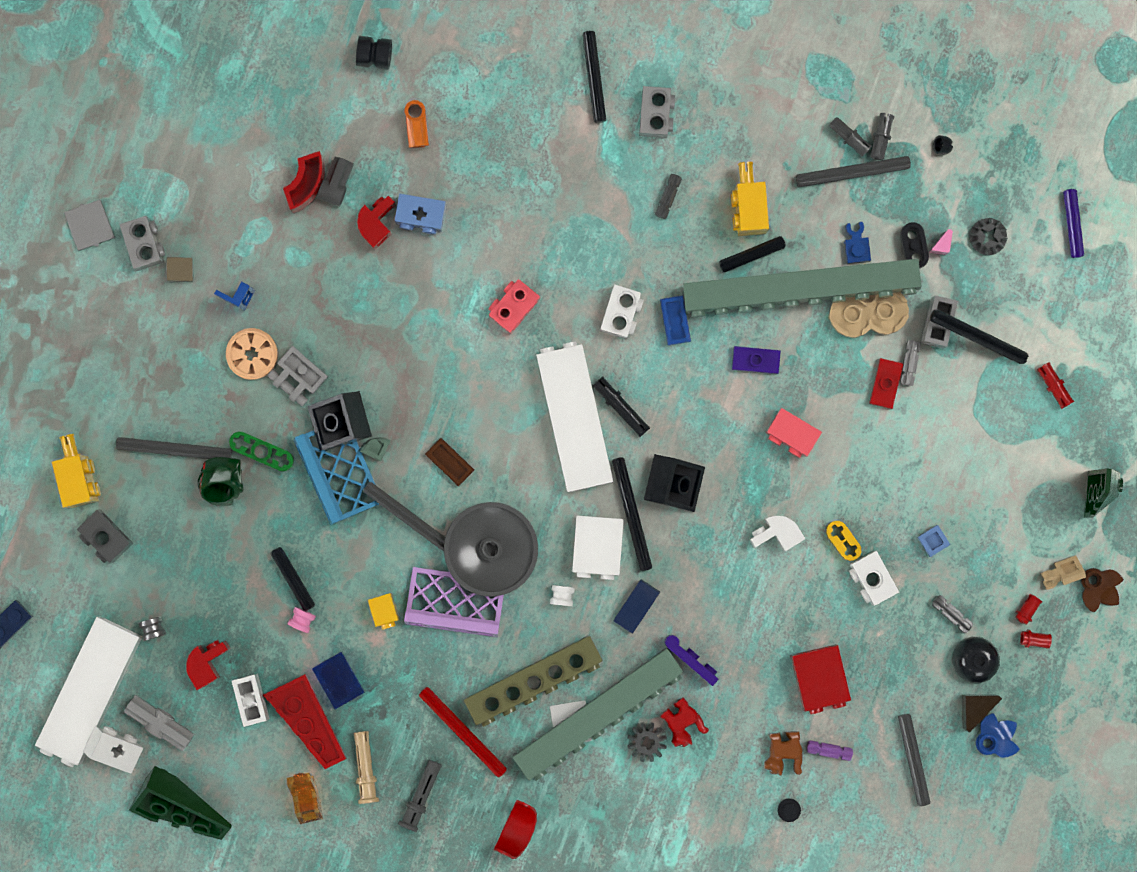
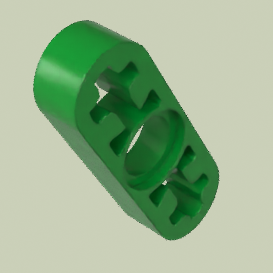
[229,431,294,471]

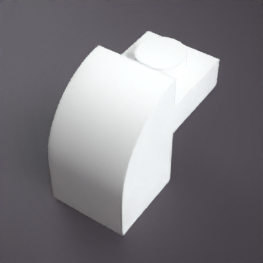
[749,516,805,551]

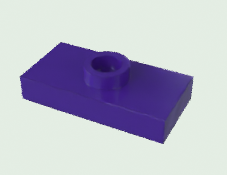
[732,346,781,374]

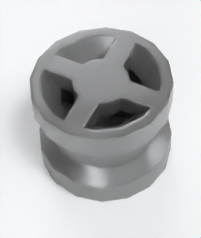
[138,616,166,641]

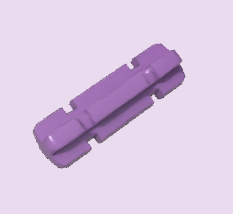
[806,740,853,761]

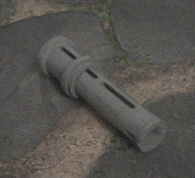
[398,759,442,832]

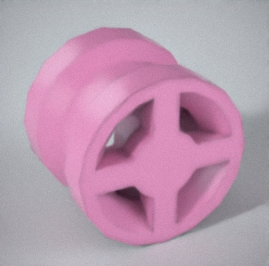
[287,607,316,633]

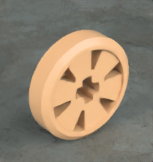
[226,328,278,380]

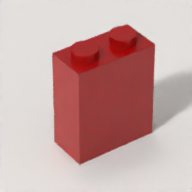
[790,644,851,714]

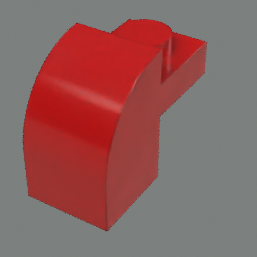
[357,195,396,250]
[186,640,231,690]

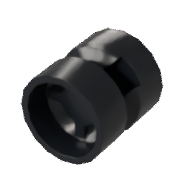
[356,36,392,70]

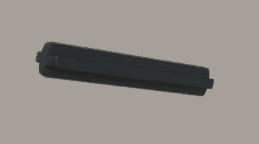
[583,31,606,123]

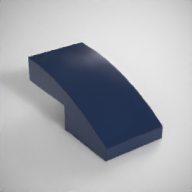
[613,579,660,634]

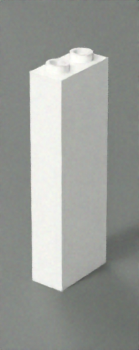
[536,341,613,493]
[35,616,142,767]

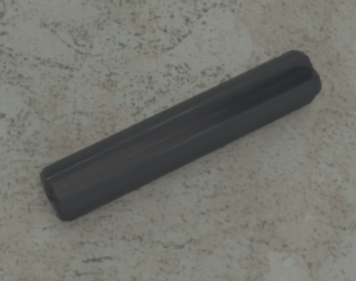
[719,236,786,272]
[271,547,315,611]

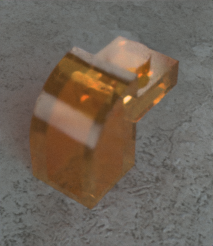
[287,773,323,824]

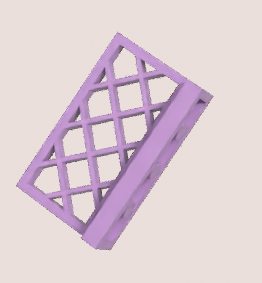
[404,567,504,638]

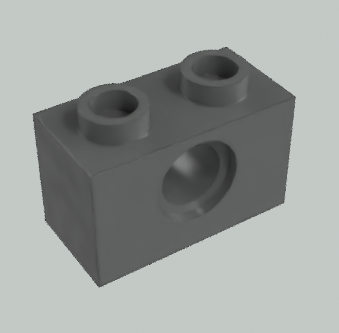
[77,510,133,563]

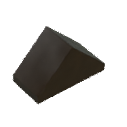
[962,694,1002,733]

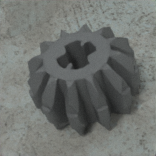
[627,722,667,762]

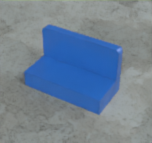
[214,281,256,311]

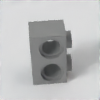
[639,86,675,138]
[119,216,165,271]

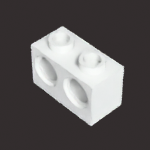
[600,284,644,339]

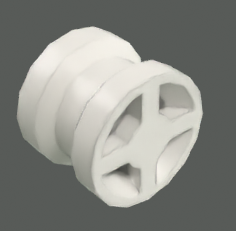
[550,585,575,607]

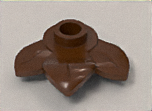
[1081,568,1124,612]

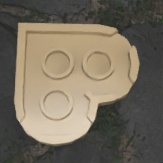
[828,263,909,338]

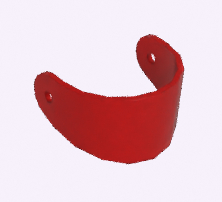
[493,800,537,859]

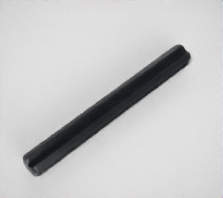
[929,310,1029,364]
[612,457,652,571]

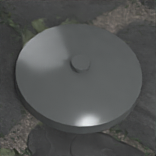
[444,502,538,597]

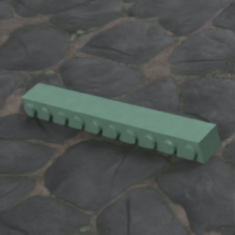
[683,259,922,317]

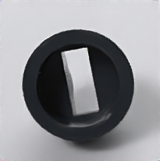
[933,135,953,155]

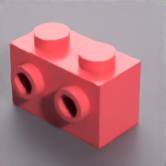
[489,279,540,334]
[766,408,822,458]

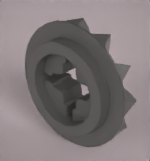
[970,218,1008,255]

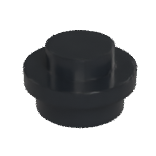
[777,798,801,822]

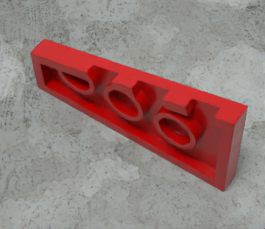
[263,674,347,769]

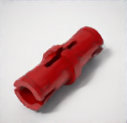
[1037,362,1075,409]

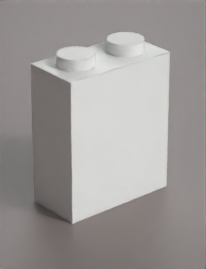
[572,516,624,580]

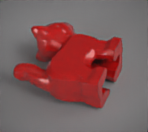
[660,697,709,747]

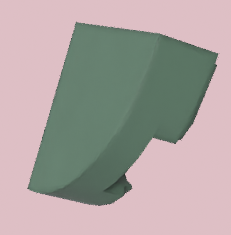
[359,437,391,461]

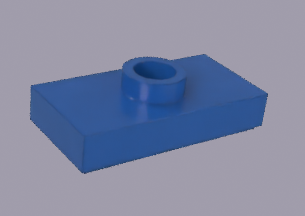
[660,295,691,346]

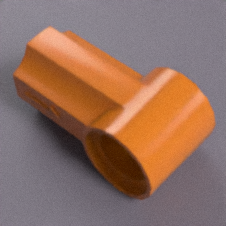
[404,100,429,148]

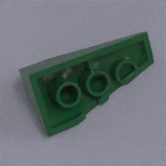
[1084,468,1123,518]
[129,766,232,840]

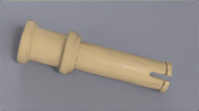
[353,731,379,804]

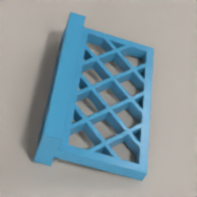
[293,430,379,525]

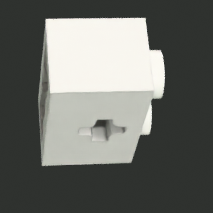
[232,673,270,727]
[83,726,143,774]

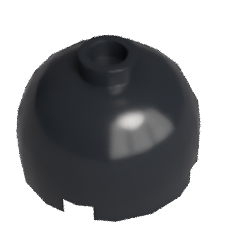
[952,636,1000,683]

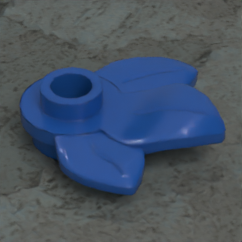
[975,713,1020,758]

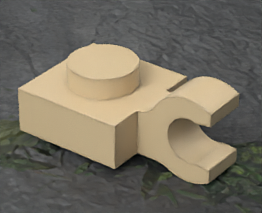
[1041,555,1086,590]

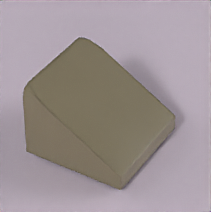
[167,257,193,282]

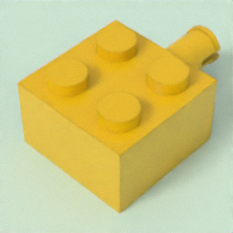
[730,162,769,236]
[52,434,101,508]

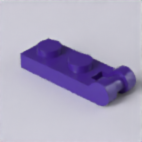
[665,635,719,686]

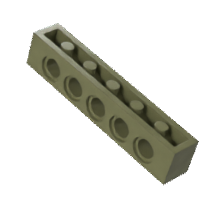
[464,635,603,727]

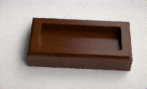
[425,438,475,487]

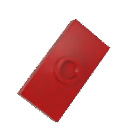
[869,358,903,409]

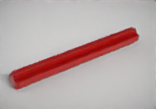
[419,687,507,777]

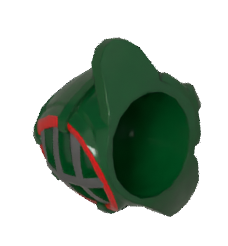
[197,457,244,506]

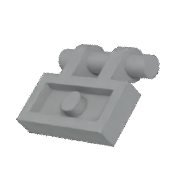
[267,346,328,407]

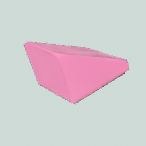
[929,229,953,255]

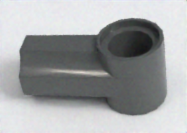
[317,156,354,207]

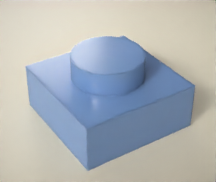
[917,525,950,557]

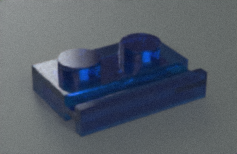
[312,652,365,709]

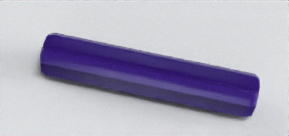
[1063,189,1084,258]

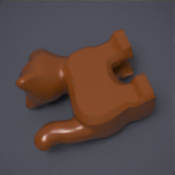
[764,731,803,776]

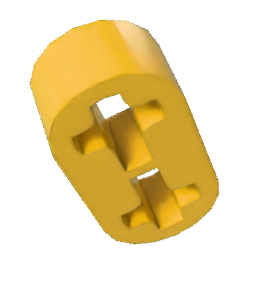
[826,521,861,561]

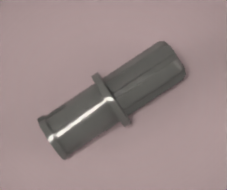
[871,113,895,160]
[829,117,872,157]

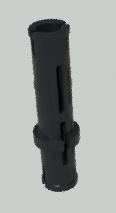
[592,376,651,438]

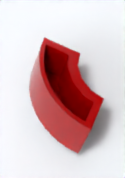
[283,151,325,214]

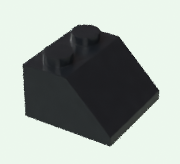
[307,391,372,451]
[644,454,705,512]

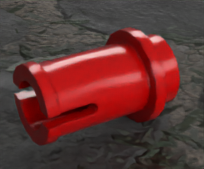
[1015,594,1042,625]
[1020,629,1052,649]

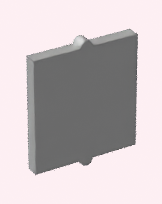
[64,199,115,251]

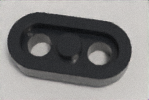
[900,222,929,269]

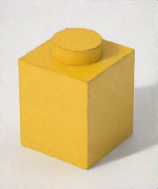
[368,593,400,630]

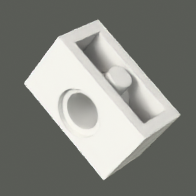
[849,551,899,606]

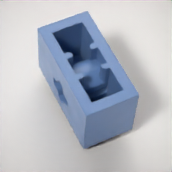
[395,194,447,234]

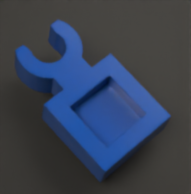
[844,222,871,264]

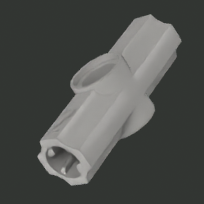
[124,695,195,751]

